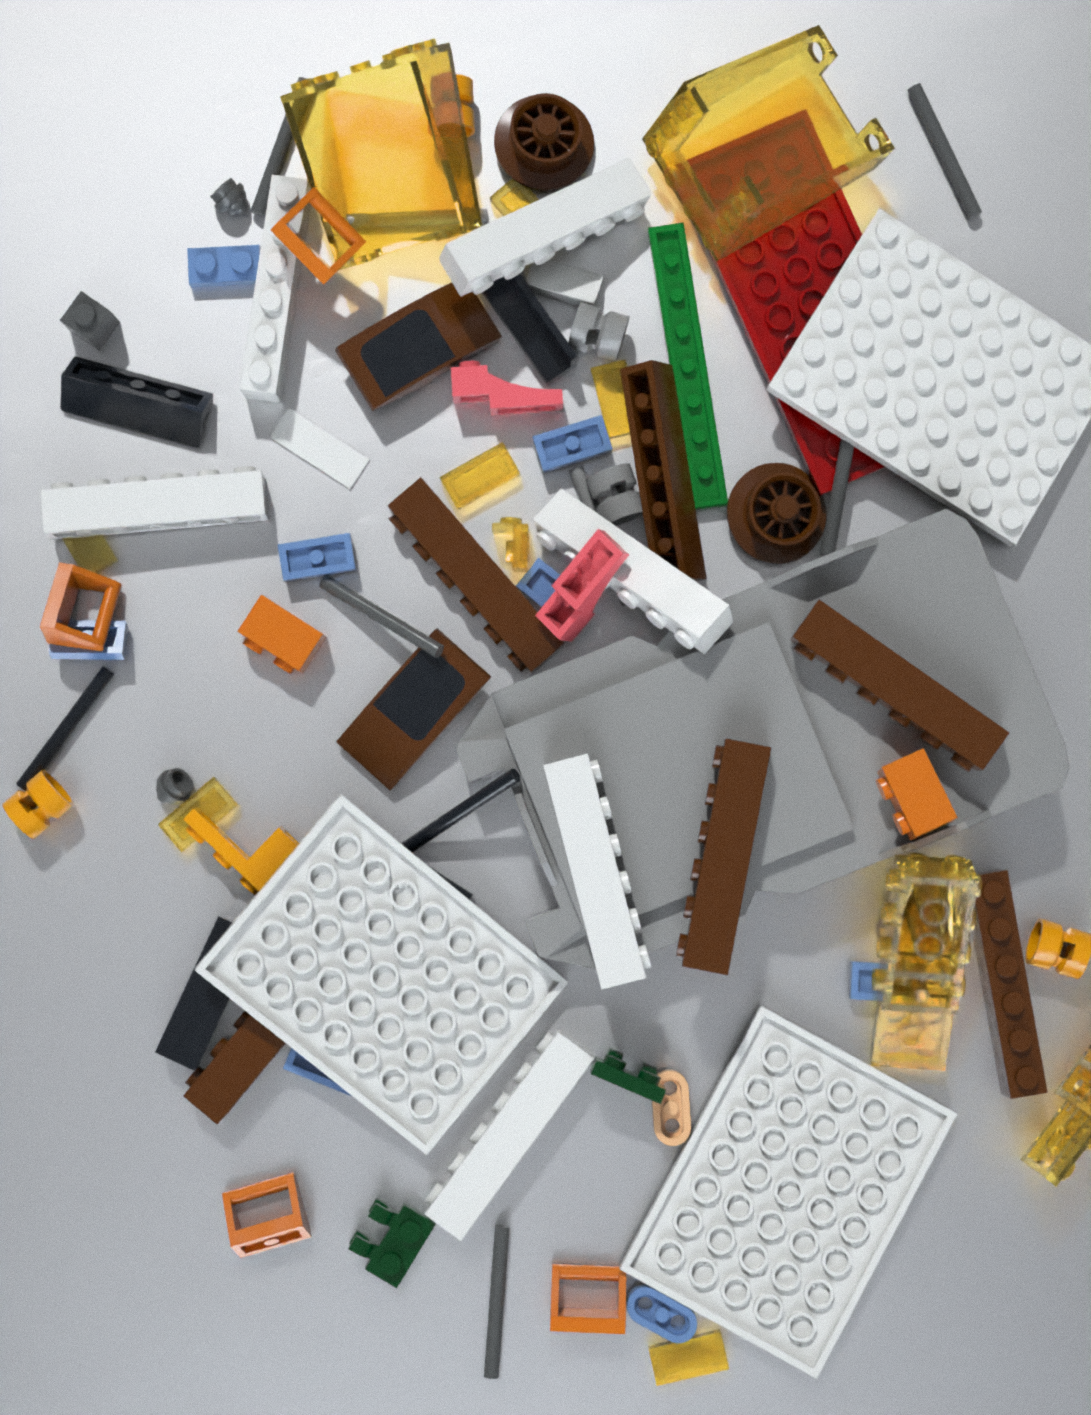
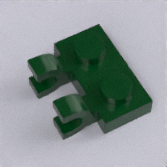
[590,1048,666,1104]
[348,1197,436,1288]

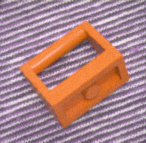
[270,187,367,285]
[39,562,122,651]
[222,1172,312,1258]
[550,1264,626,1334]

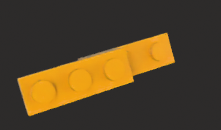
[183,807,299,895]

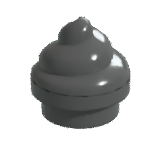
[210,177,247,215]
[156,768,193,805]

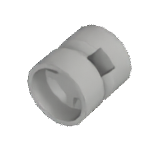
[568,302,630,362]
[586,463,643,526]

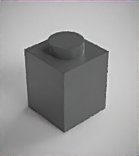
[60,291,120,351]

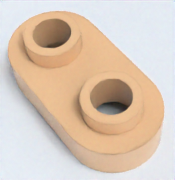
[652,1069,691,1146]

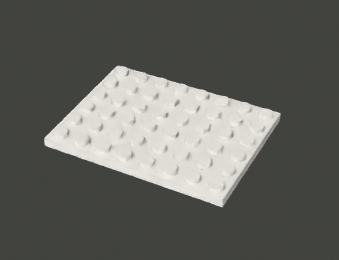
[766,208,1091,547]
[195,794,569,1155]
[619,1005,957,1379]

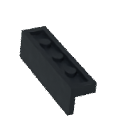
[482,274,577,386]
[60,356,213,448]
[155,915,235,1070]

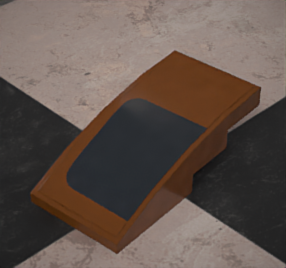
[335,282,502,411]
[336,628,491,791]

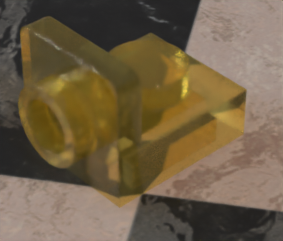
[492,517,530,572]

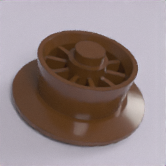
[494,93,594,191]
[727,463,827,564]

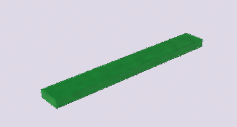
[647,222,728,512]

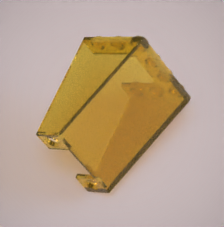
[642,25,895,261]
[280,38,482,271]

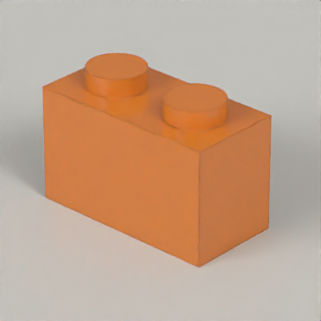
[237,595,327,674]
[876,748,958,841]

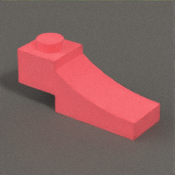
[451,361,563,416]
[535,529,629,642]

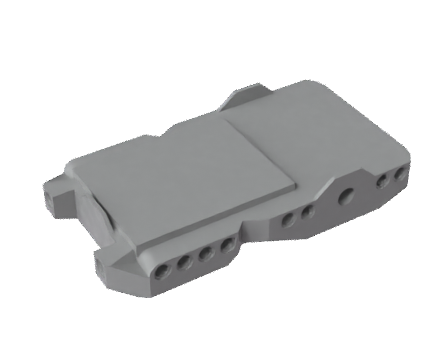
[455,509,1069,969]

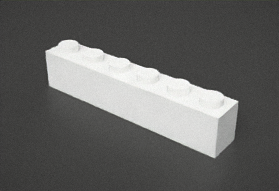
[439,158,652,297]
[239,174,311,403]
[40,466,269,540]
[532,488,733,655]
[543,753,651,990]
[424,1029,594,1241]

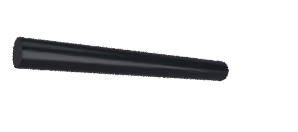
[16,666,115,791]
[402,768,521,853]

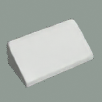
[526,259,604,306]

